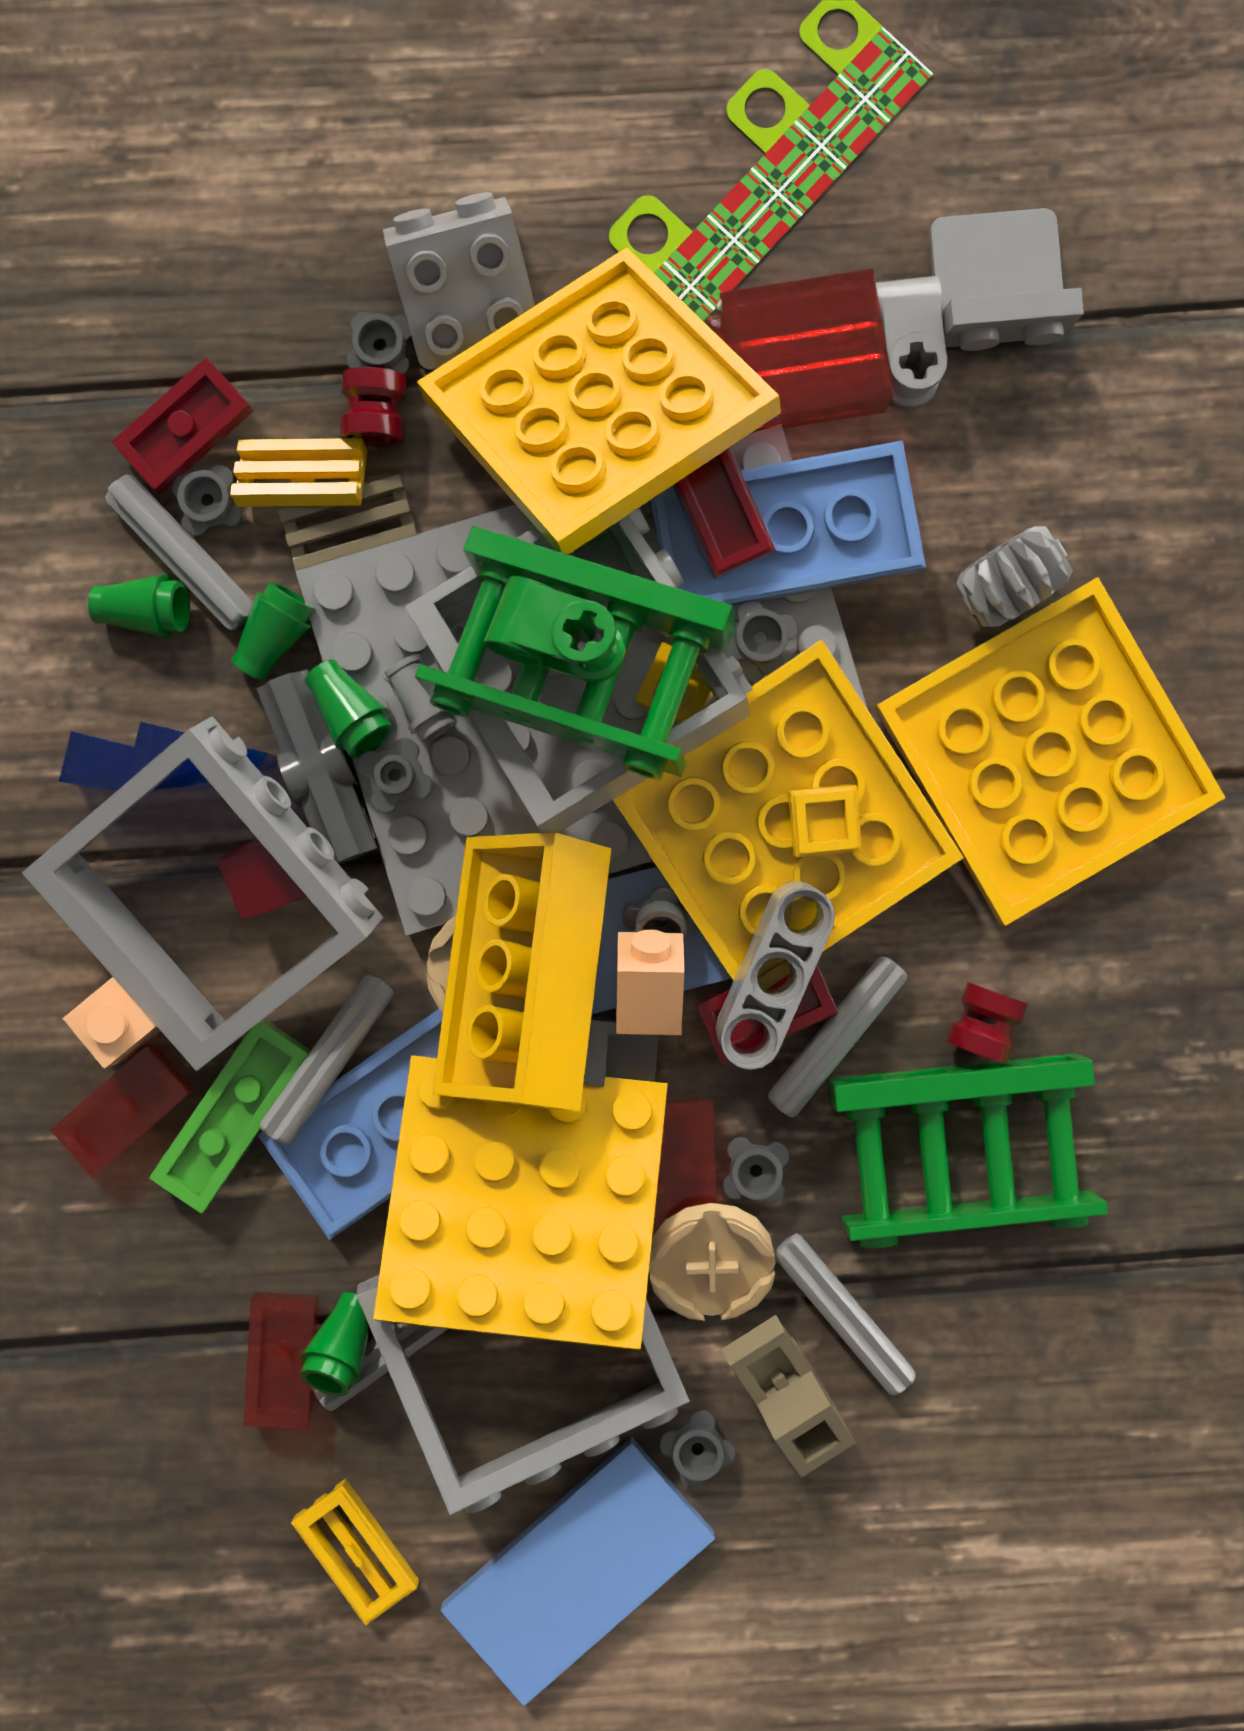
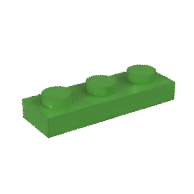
[149,1019,311,1214]

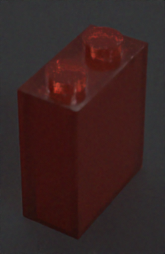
[707,268,894,434]

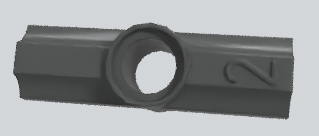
[257,669,379,864]

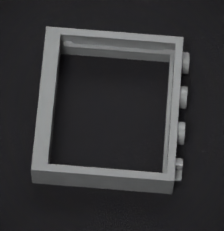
[405,508,753,833]
[22,716,384,1071]
[357,1275,690,1515]

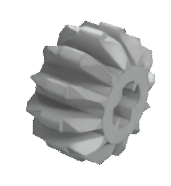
[956,526,1073,627]

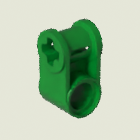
[483,576,626,683]

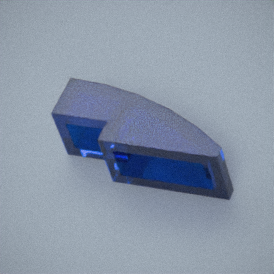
[59,721,278,793]

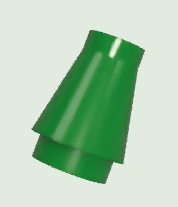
[88,574,191,638]
[231,581,315,681]
[304,659,393,758]
[300,1292,370,1396]

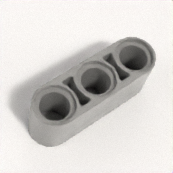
[715,881,835,1070]

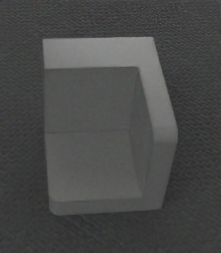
[583,1015,661,1087]

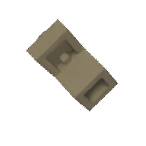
[721,1315,856,1478]

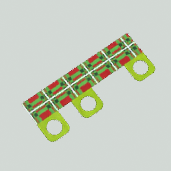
[609,0,933,321]

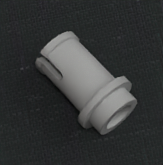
[383,654,457,742]

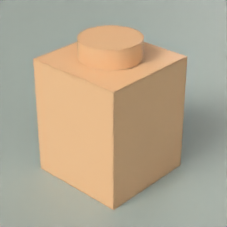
[616,930,684,1035]
[62,977,161,1069]

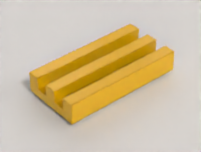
[230,438,367,507]
[291,1478,419,1626]

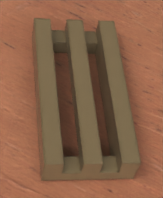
[278,474,418,571]

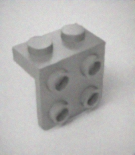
[383,192,535,370]
[929,208,1084,351]

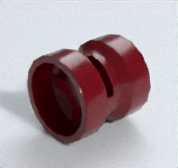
[340,367,407,447]
[946,982,1028,1064]

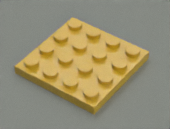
[417,247,781,554]
[874,577,1226,926]
[613,640,964,989]
[373,1055,668,1350]

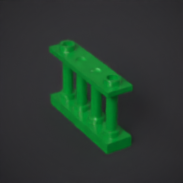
[415,525,735,780]
[827,1053,1108,1248]

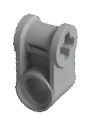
[870,276,948,409]

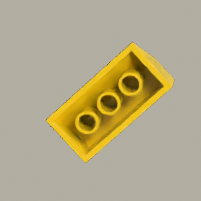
[432,832,611,1111]

